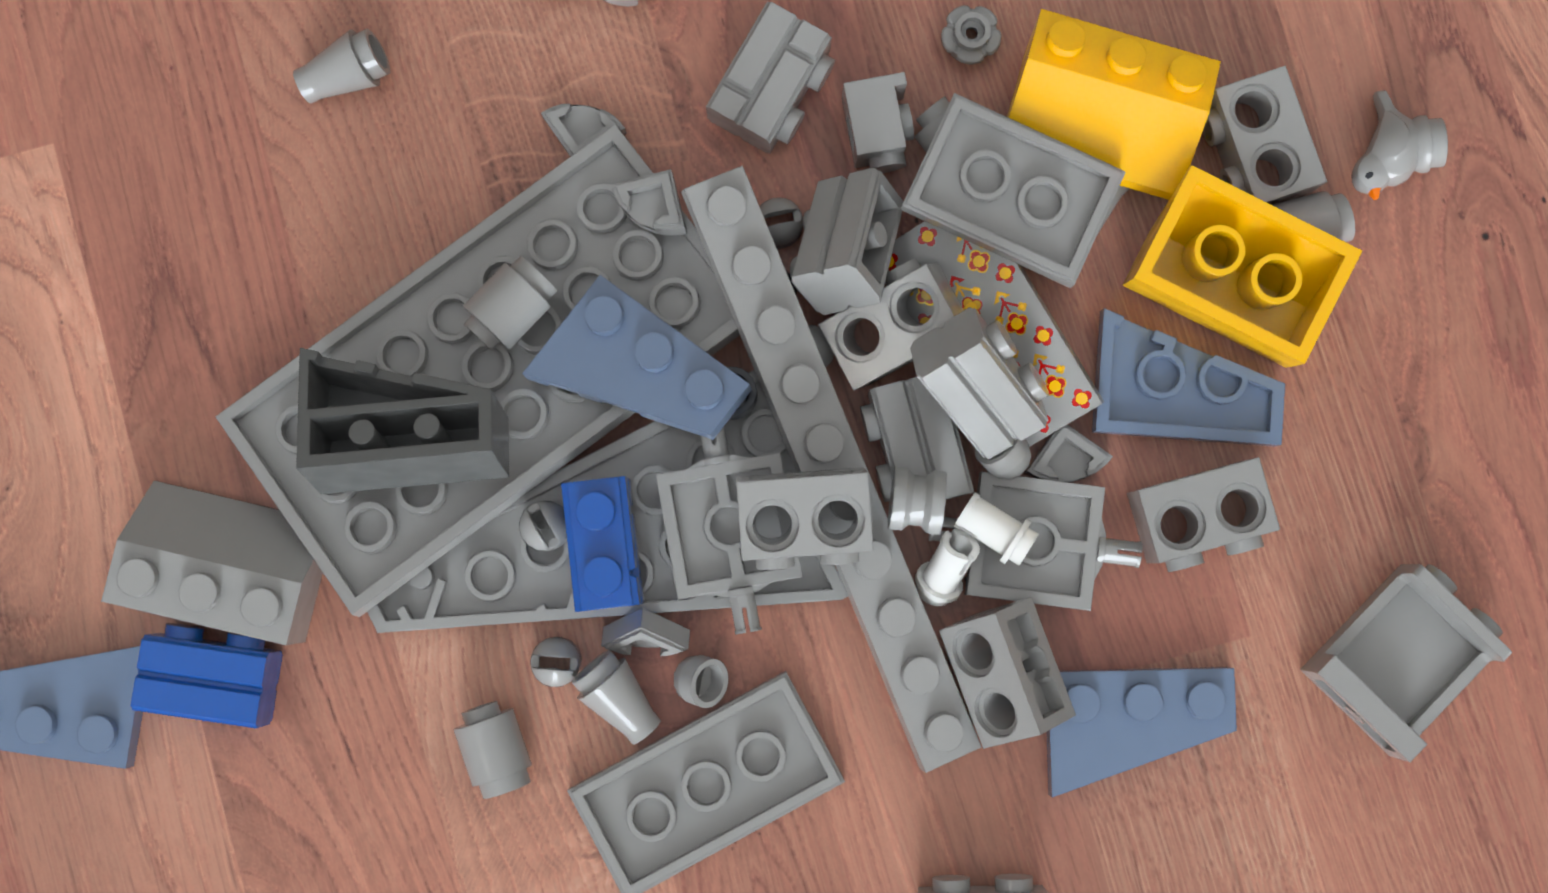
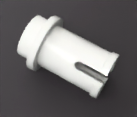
[954,492,1039,566]
[915,529,980,606]

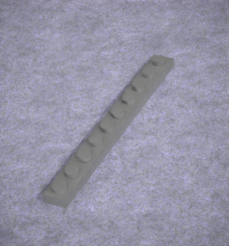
[681,165,982,773]

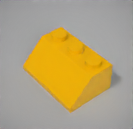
[1007,9,1221,200]
[1122,165,1362,368]

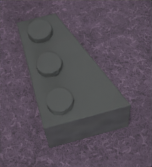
[296,348,509,494]

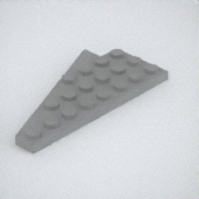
[367,370,848,633]

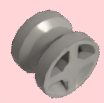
[888,466,947,535]

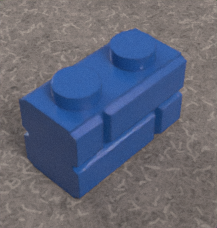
[561,476,644,612]
[130,623,283,729]

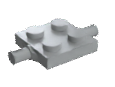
[656,427,803,635]
[929,471,1143,611]

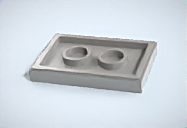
[900,93,1126,288]

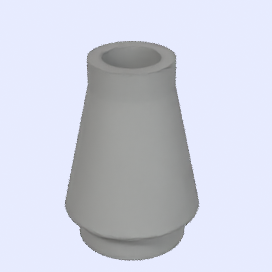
[293,29,391,104]
[572,650,661,745]

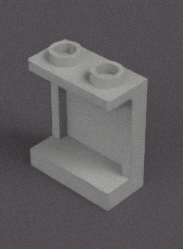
[1300,564,1512,762]

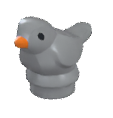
[1351,90,1448,200]

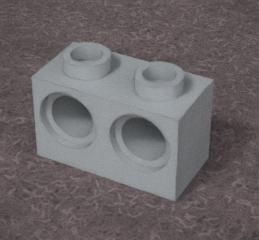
[1202,65,1327,204]
[818,259,964,391]
[1127,457,1280,572]
[736,467,874,570]
[939,597,1076,749]

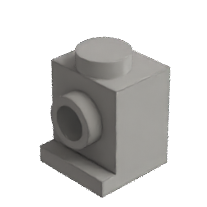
[841,72,914,173]

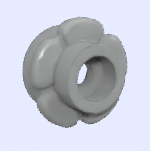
[941,5,1001,65]

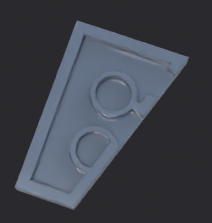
[522,275,752,440]
[1092,308,1285,447]
[0,646,143,769]
[1046,667,1237,798]

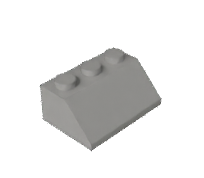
[101,481,323,645]

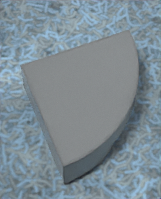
[541,104,627,157]
[611,169,687,236]
[1025,424,1113,483]
[601,608,690,656]

